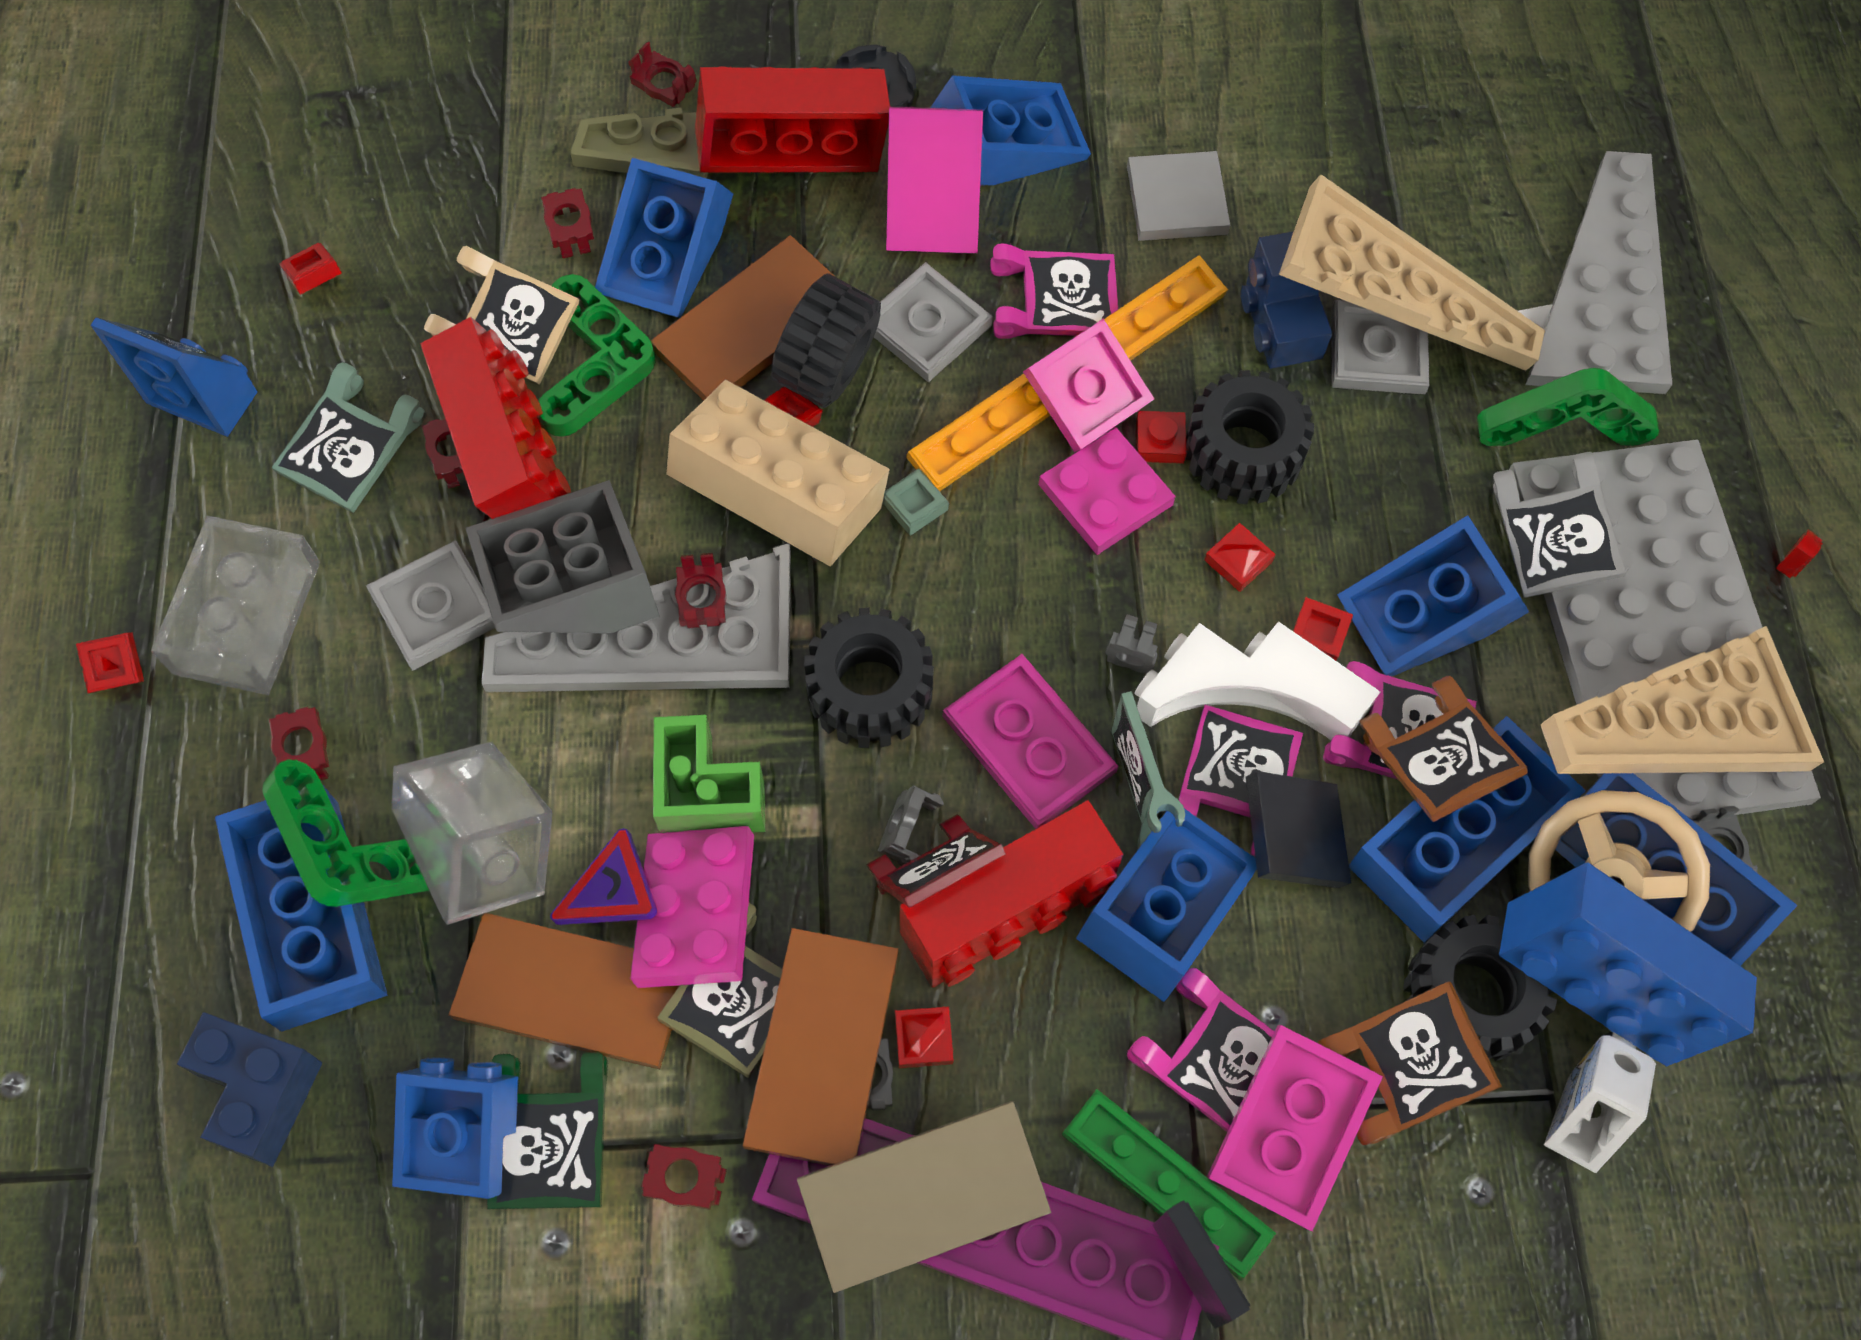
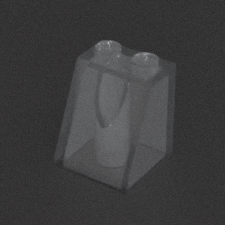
[392,742,553,925]

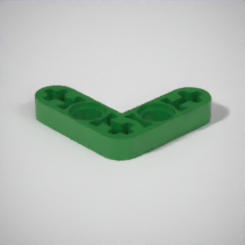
[539,274,656,437]
[1477,368,1659,446]
[262,759,453,907]

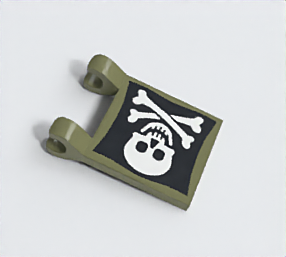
[657,903,782,1078]

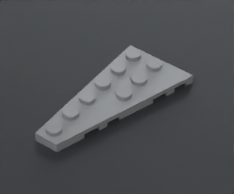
[1525,151,1672,394]
[482,543,791,692]

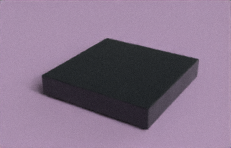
[1245,771,1351,888]
[1153,1200,1251,1329]

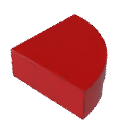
[1776,529,1823,579]

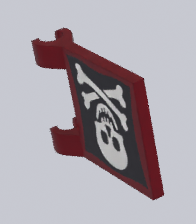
[866,814,1006,908]

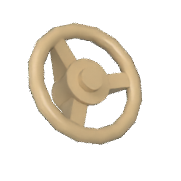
[1528,790,1710,932]

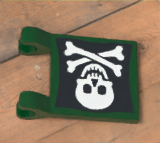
[487,1052,608,1209]

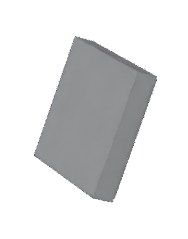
[1127,151,1230,241]
[874,262,993,382]
[1331,300,1429,394]
[366,540,495,671]

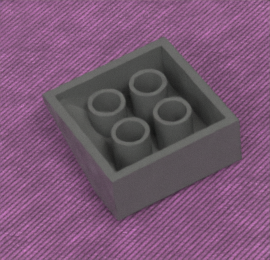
[466,480,660,633]

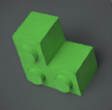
[653,715,765,833]

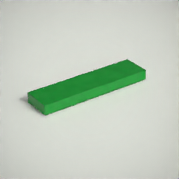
[1062,1089,1276,1281]

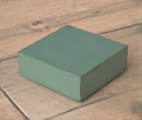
[882,468,949,536]

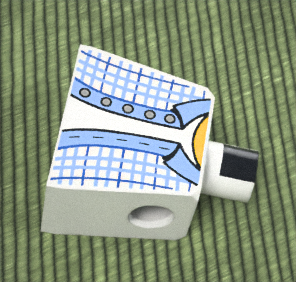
[1544,1032,1656,1173]

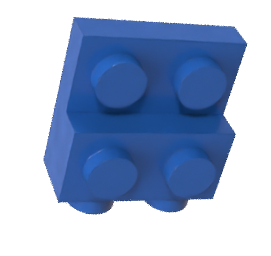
[392,1058,518,1199]

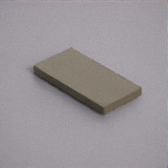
[797,1101,1051,1293]

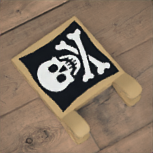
[424,246,580,385]

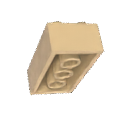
[666,379,890,567]

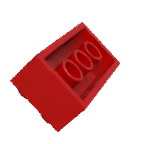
[695,66,890,173]
[420,317,571,519]
[900,800,1123,988]

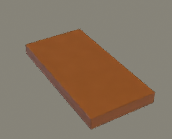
[651,235,834,401]
[449,912,680,1070]
[743,928,899,1166]

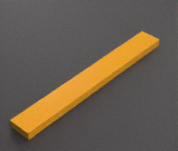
[906,255,1228,491]

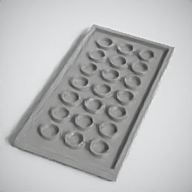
[1509,439,1821,821]

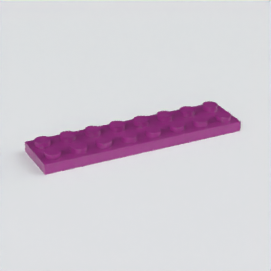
[752,1118,1219,1340]

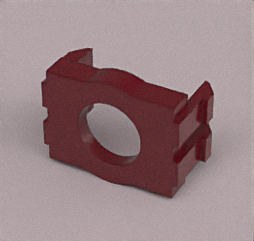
[628,42,697,107]
[541,188,594,258]
[422,419,467,489]
[675,553,727,628]
[269,706,329,781]
[641,1144,727,1210]

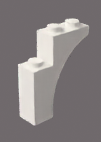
[1135,621,1380,740]

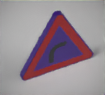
[550,828,657,925]

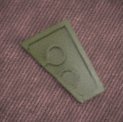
[571,107,708,178]

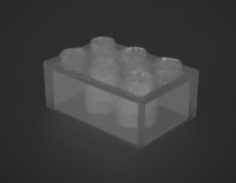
[151,515,320,695]

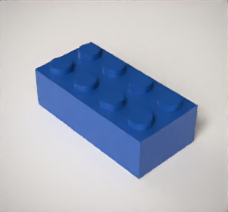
[1349,716,1586,943]
[1555,773,1797,966]
[215,784,388,1032]
[1499,862,1757,1066]

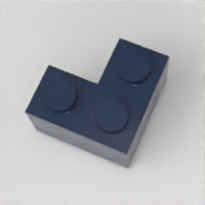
[1241,231,1332,369]
[177,1012,323,1167]

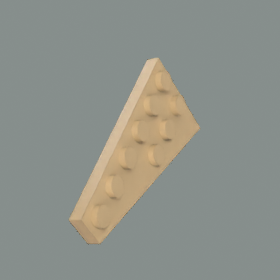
[1279,175,1545,371]
[1540,626,1824,774]

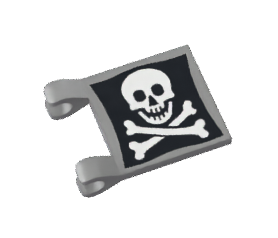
[1493,452,1626,598]

